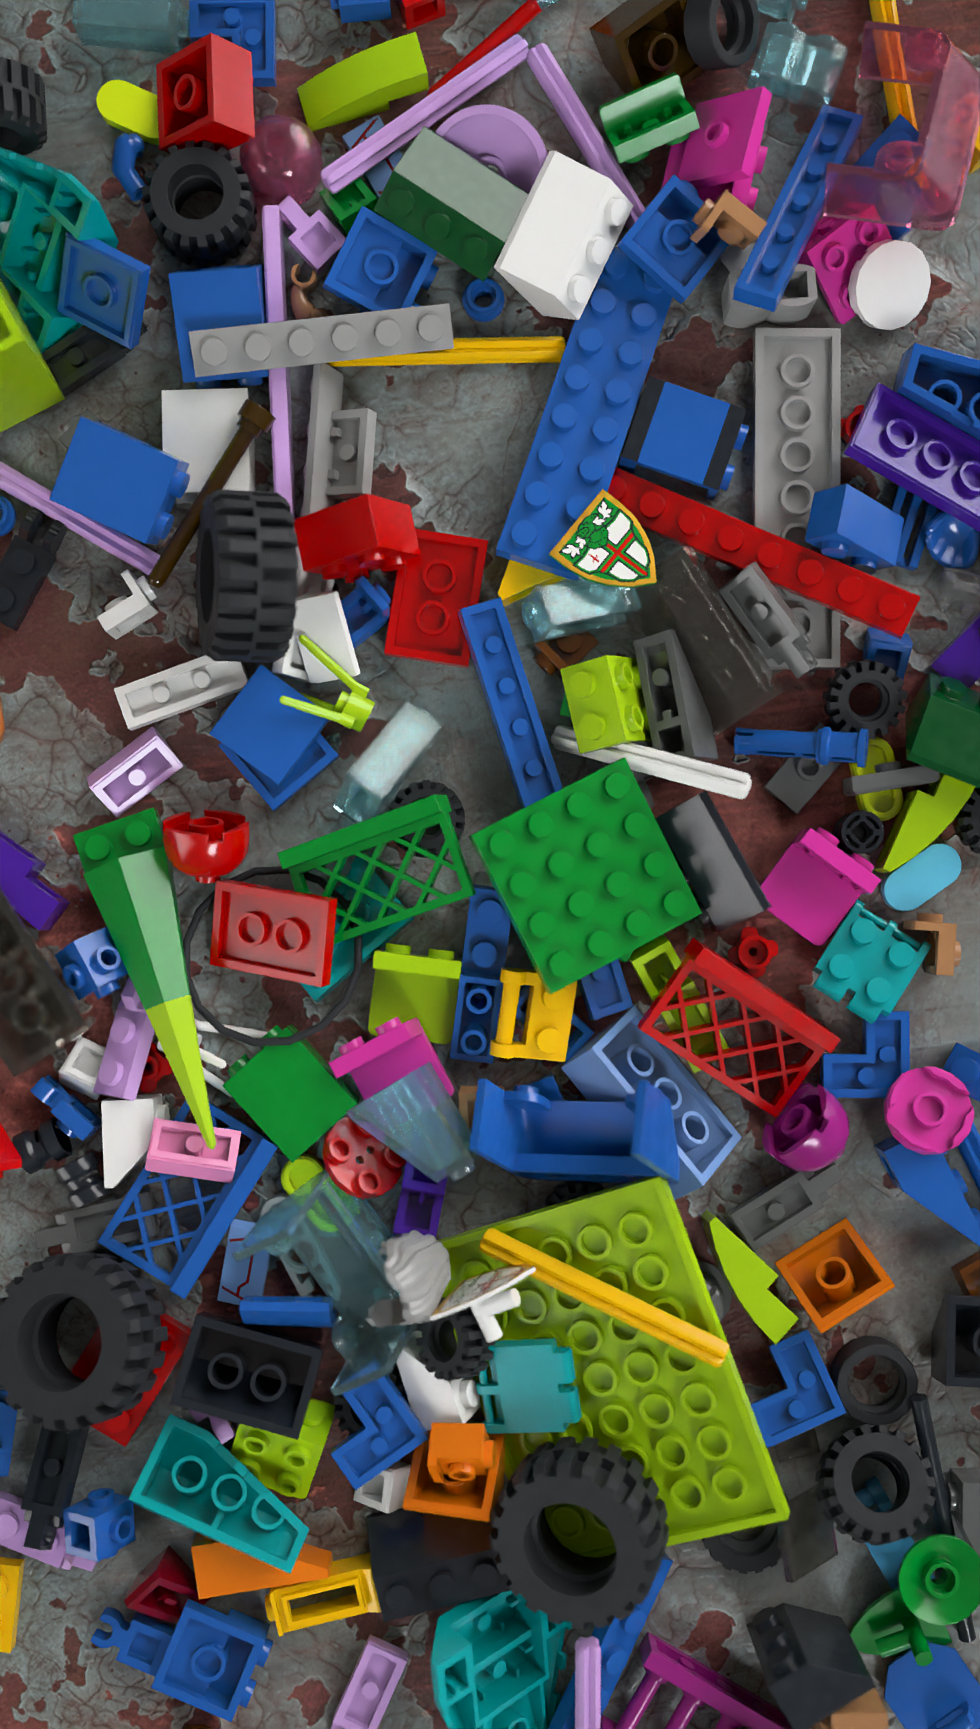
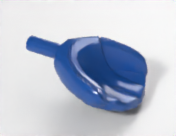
[924,511,980,570]

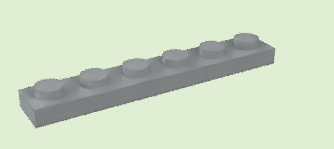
[189,303,454,377]

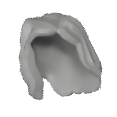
[366,1230,451,1328]

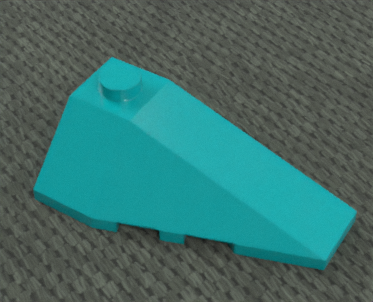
[129,1414,309,1574]

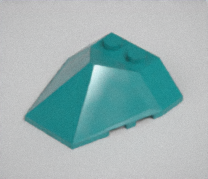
[0,147,119,354]
[430,1590,572,1729]

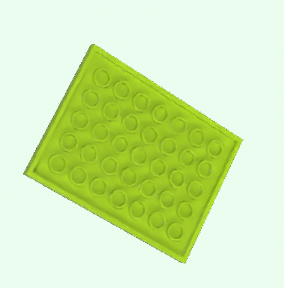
[437,1176,790,1558]

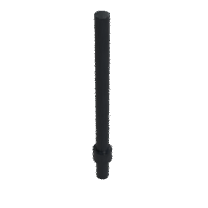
[910,1393,976,1643]

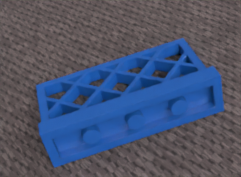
[98,1100,278,1299]

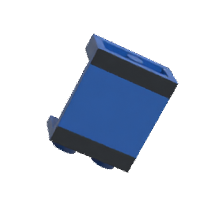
[618,376,749,501]

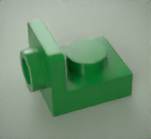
[319,177,385,237]

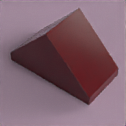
[124,1545,212,1625]

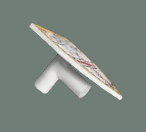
[430,1264,536,1342]

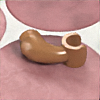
[290,264,328,320]

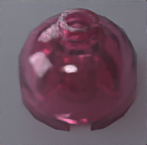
[239,114,324,205]

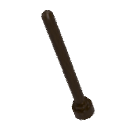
[148,399,276,588]

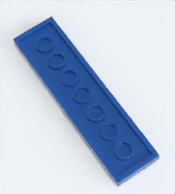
[495,247,673,582]

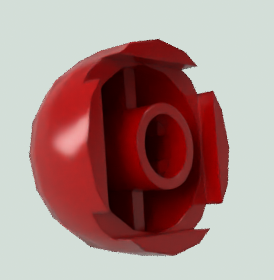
[163,810,250,883]

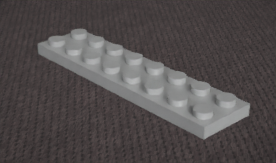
[752,328,841,670]

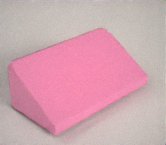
[145,1118,241,1183]

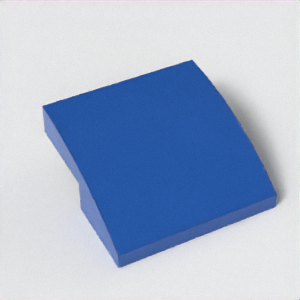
[239,1296,337,1328]

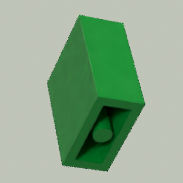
[222,1024,360,1163]

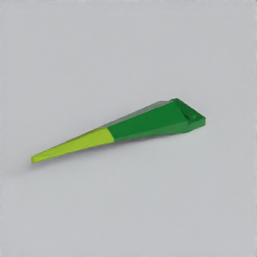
[73,807,216,1150]

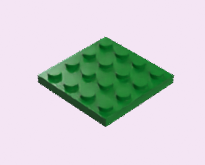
[468,757,702,994]

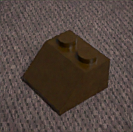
[589,0,706,94]

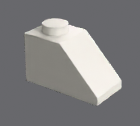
[101,1094,170,1188]
[392,1331,481,1430]

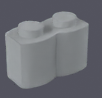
[721,264,817,328]

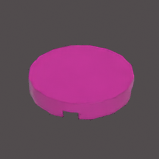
[883,1066,975,1155]

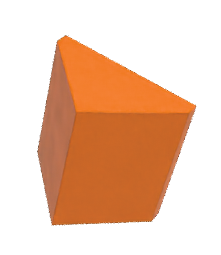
[775,1218,895,1334]
[402,1430,506,1522]

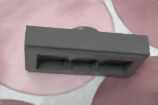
[762,722,841,815]
[841,761,940,797]

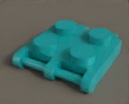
[812,899,932,1024]
[476,1338,582,1434]

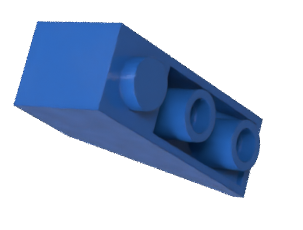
[873,1136,980,1246]

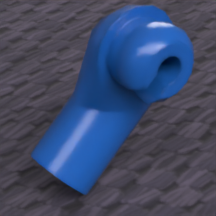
[111,133,147,201]

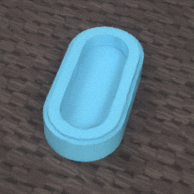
[881,844,961,911]

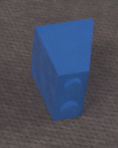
[168,263,269,389]
[49,416,190,545]

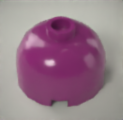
[762,1083,849,1172]

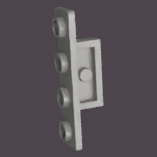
[300,363,377,517]

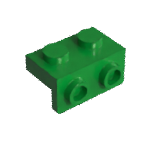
[598,73,700,164]

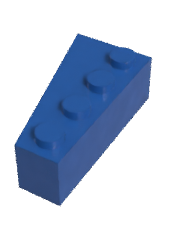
[893,343,980,441]

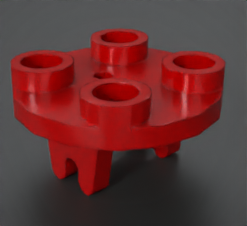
[322,1111,407,1199]

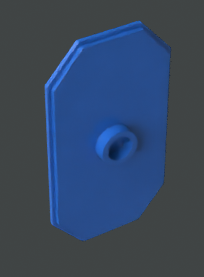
[884,1641,980,1729]

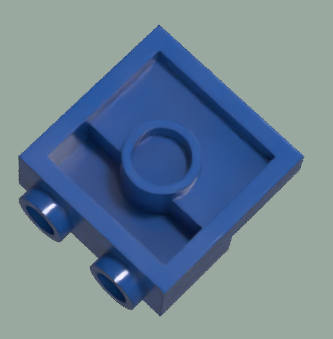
[616,174,729,304]
[322,206,439,313]
[151,1599,273,1722]

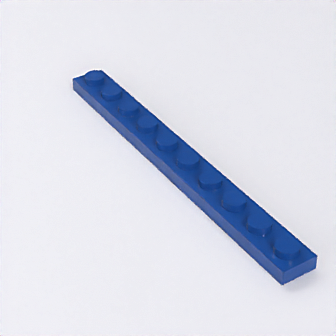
[457,597,634,1021]

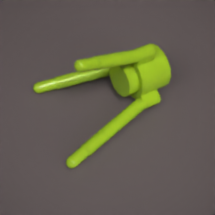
[279,634,375,732]

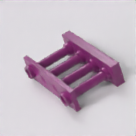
[600,1631,793,1729]

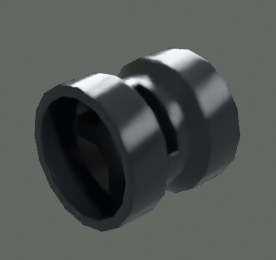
[832,810,884,855]
[12,1117,73,1174]
[54,1151,112,1210]

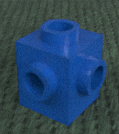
[54,926,128,1000]
[63,1488,136,1562]

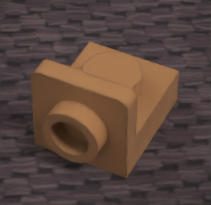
[690,190,767,250]

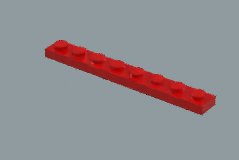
[607,468,921,639]

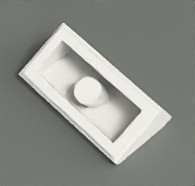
[293,591,361,683]

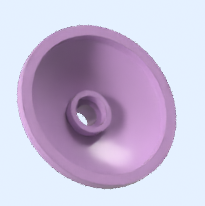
[436,104,548,193]

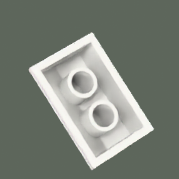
[494,151,633,320]

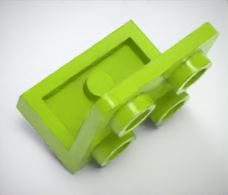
[560,655,652,754]
[368,943,462,1044]
[231,1397,335,1499]

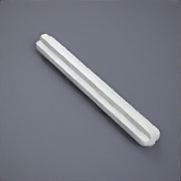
[551,725,752,799]

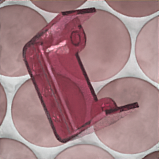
[823,21,980,231]

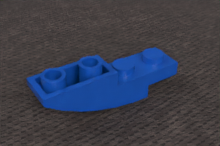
[450,884,511,1064]

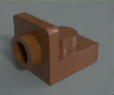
[533,612,599,679]

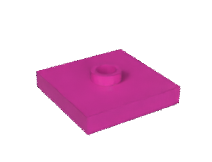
[678,86,772,189]

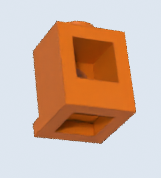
[427,1422,496,1483]

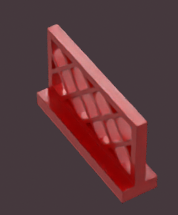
[637,937,841,1118]

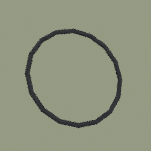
[183,866,362,1046]

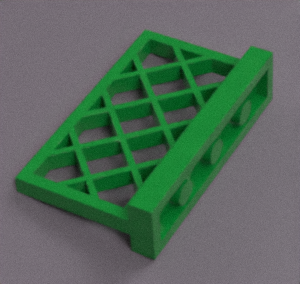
[277,795,476,945]

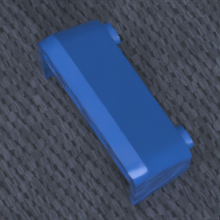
[469,1079,680,1185]

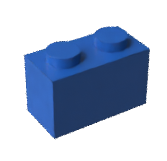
[805,484,904,575]

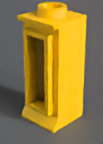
[265,1553,381,1637]

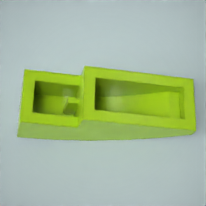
[297,32,429,132]
[873,772,975,873]
[629,934,729,1074]
[701,1210,799,1345]

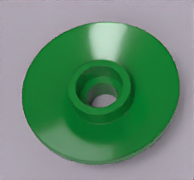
[898,1534,980,1625]

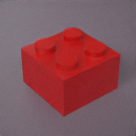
[156,33,255,153]
[294,494,421,583]

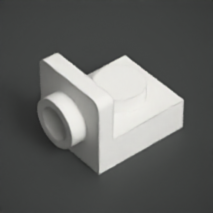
[97,569,159,640]

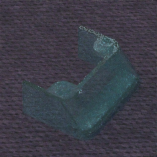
[232,1169,417,1396]

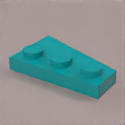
[300,856,415,1002]

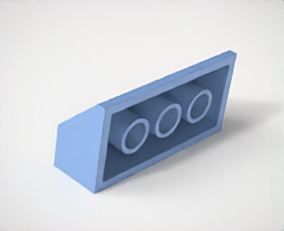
[561,1005,742,1200]

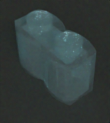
[747,21,848,111]

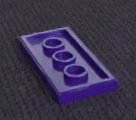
[844,382,980,532]

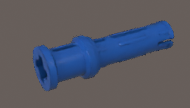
[734,727,869,768]

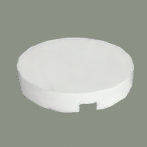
[848,239,931,330]

